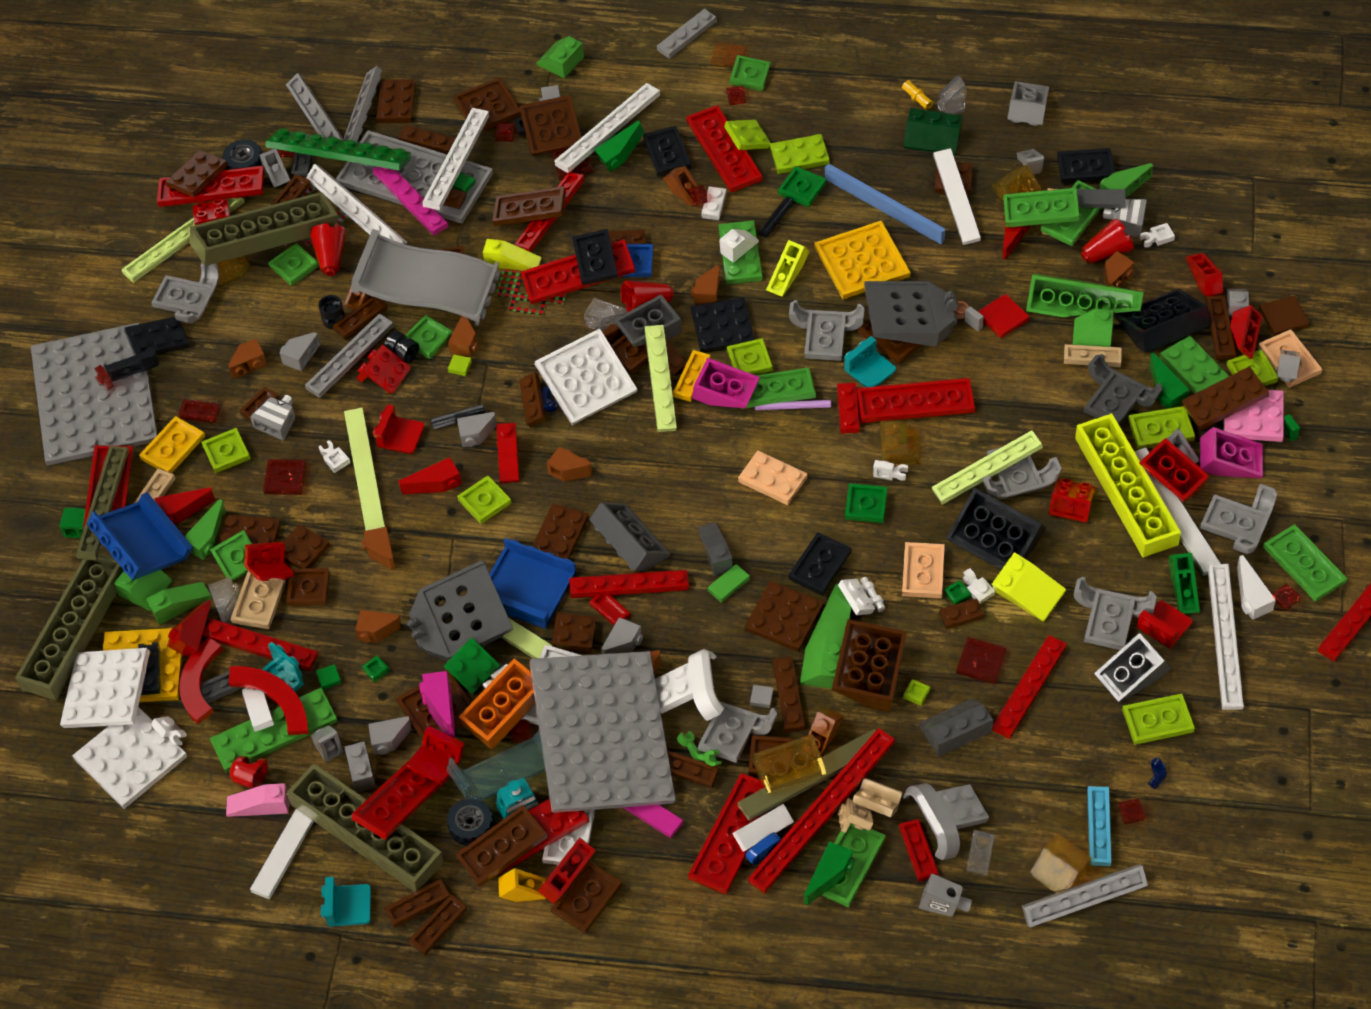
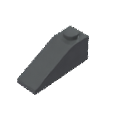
[697,522,732,576]

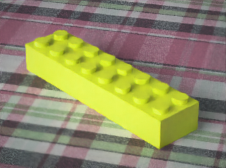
[1075,413,1181,558]

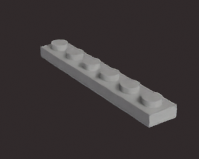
[344,66,382,143]
[286,73,345,141]
[305,314,394,398]
[1022,864,1148,927]

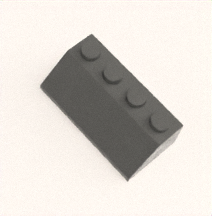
[589,502,671,571]

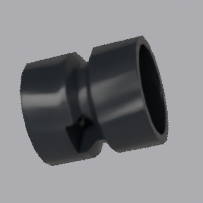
[318,295,345,329]
[384,330,420,363]

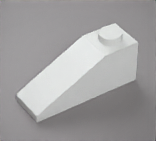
[1237,555,1276,620]

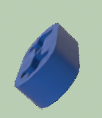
[745,832,782,865]

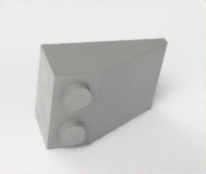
[1007,81,1049,126]

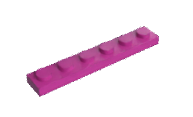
[372,166,448,236]

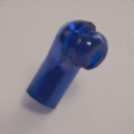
[541,387,558,412]
[1148,758,1167,789]

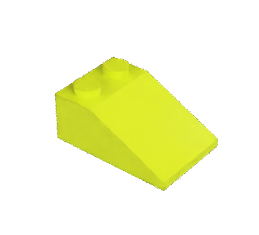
[992,552,1066,622]

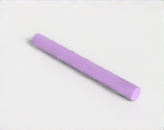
[755,400,831,410]

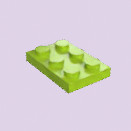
[770,134,829,174]
[1128,406,1195,450]
[1122,694,1195,745]

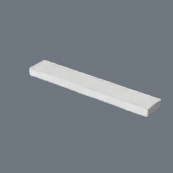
[933,148,981,245]
[250,809,314,899]

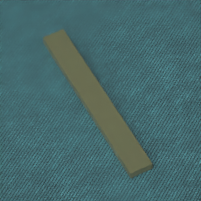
[76,446,129,560]
[737,729,876,821]

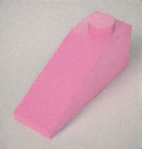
[226,784,289,817]

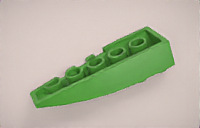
[1026,273,1144,317]
[800,584,852,689]

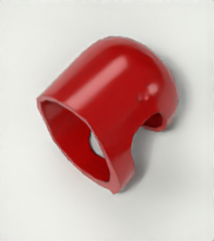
[230,756,268,789]

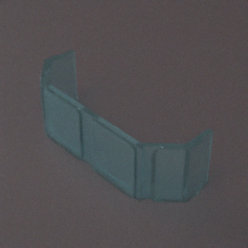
[447,730,545,800]

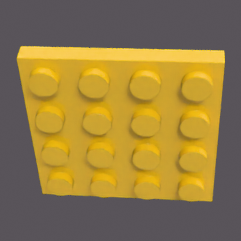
[814,221,910,299]
[103,628,183,702]

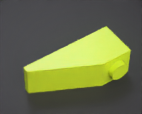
[483,239,541,271]
[766,240,810,297]

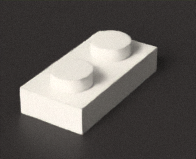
[701,187,727,220]

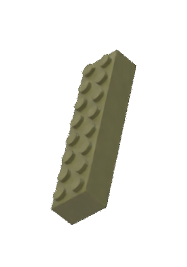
[189,192,338,266]
[15,553,124,701]
[287,763,444,892]

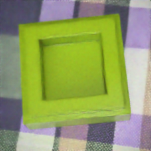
[448,355,472,376]
[903,679,930,706]

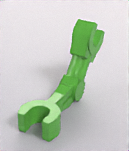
[677,731,721,766]

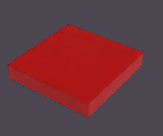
[978,294,1030,338]

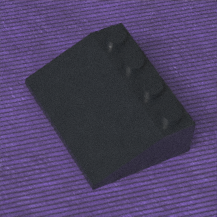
[1115,288,1211,353]
[946,488,1046,570]

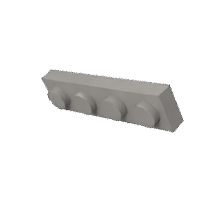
[657,9,717,59]

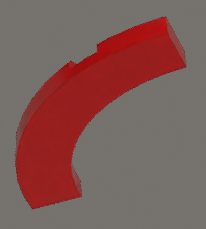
[179,637,223,725]
[229,666,309,735]

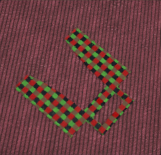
[495,269,566,315]

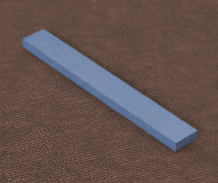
[825,164,945,244]

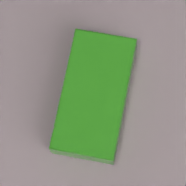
[708,564,750,603]

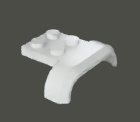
[655,649,724,721]

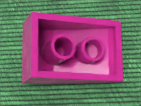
[692,358,760,408]
[1200,427,1263,478]
[419,671,456,739]

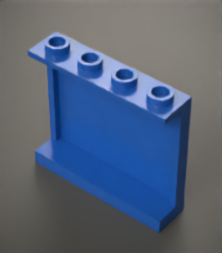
[87,492,193,580]
[490,538,577,629]

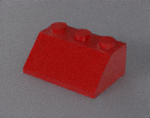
[1139,438,1209,502]

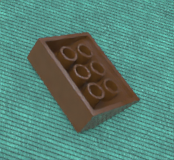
[832,619,907,712]

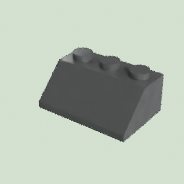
[918,699,993,757]

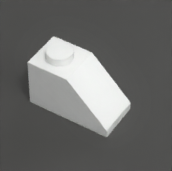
[720,229,759,263]

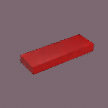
[899,819,939,882]

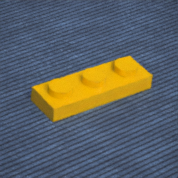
[673,350,711,402]

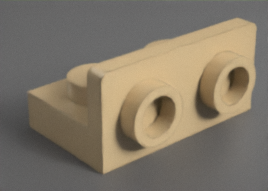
[852,778,903,817]
[837,798,873,833]

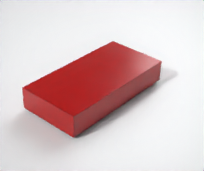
[589,595,631,626]

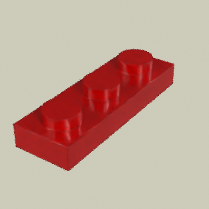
[837,383,860,434]

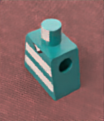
[496,778,540,819]

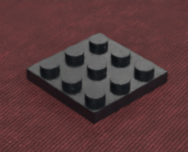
[690,297,755,353]

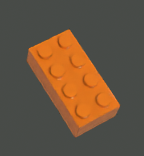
[459,658,536,750]

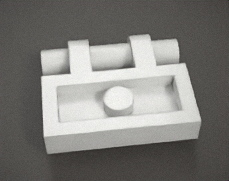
[838,577,885,615]

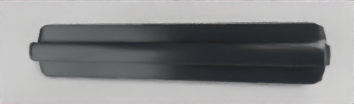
[759,196,793,238]
[430,404,485,429]

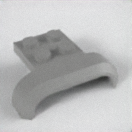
[151,262,219,324]
[789,300,864,361]
[983,447,1062,499]
[1200,484,1277,555]
[1074,577,1157,650]
[696,701,777,763]
[903,783,989,860]

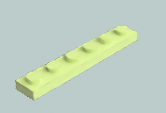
[645,325,677,432]
[932,431,1043,505]

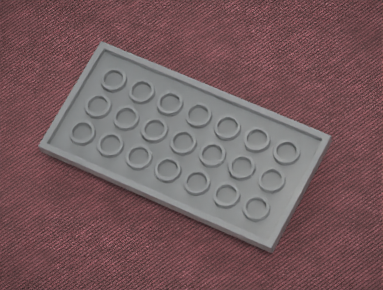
[336,130,493,224]

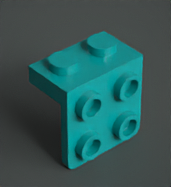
[844,336,896,387]
[262,642,304,692]
[321,877,371,927]

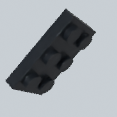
[643,126,691,177]
[1057,148,1115,183]
[572,229,618,286]
[124,316,189,356]
[788,532,852,596]

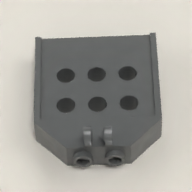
[864,281,958,346]
[407,560,514,661]

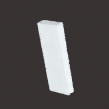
[241,688,274,732]
[732,804,794,851]

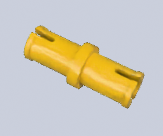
[902,80,934,110]

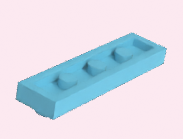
[1087,786,1111,866]

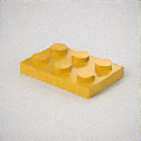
[139,416,206,474]

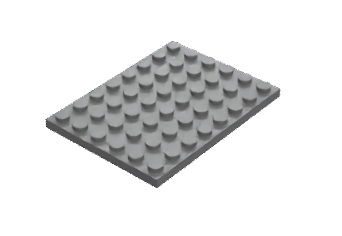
[31,323,158,466]
[529,651,675,813]

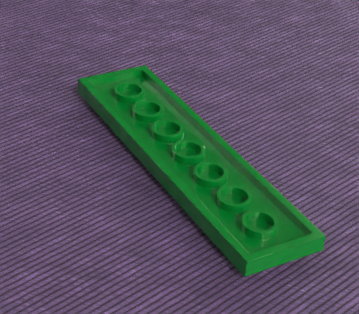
[266,128,411,170]

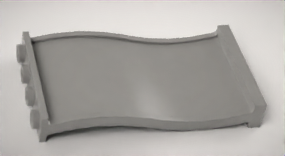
[351,229,501,326]

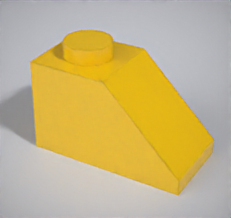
[498,868,546,902]

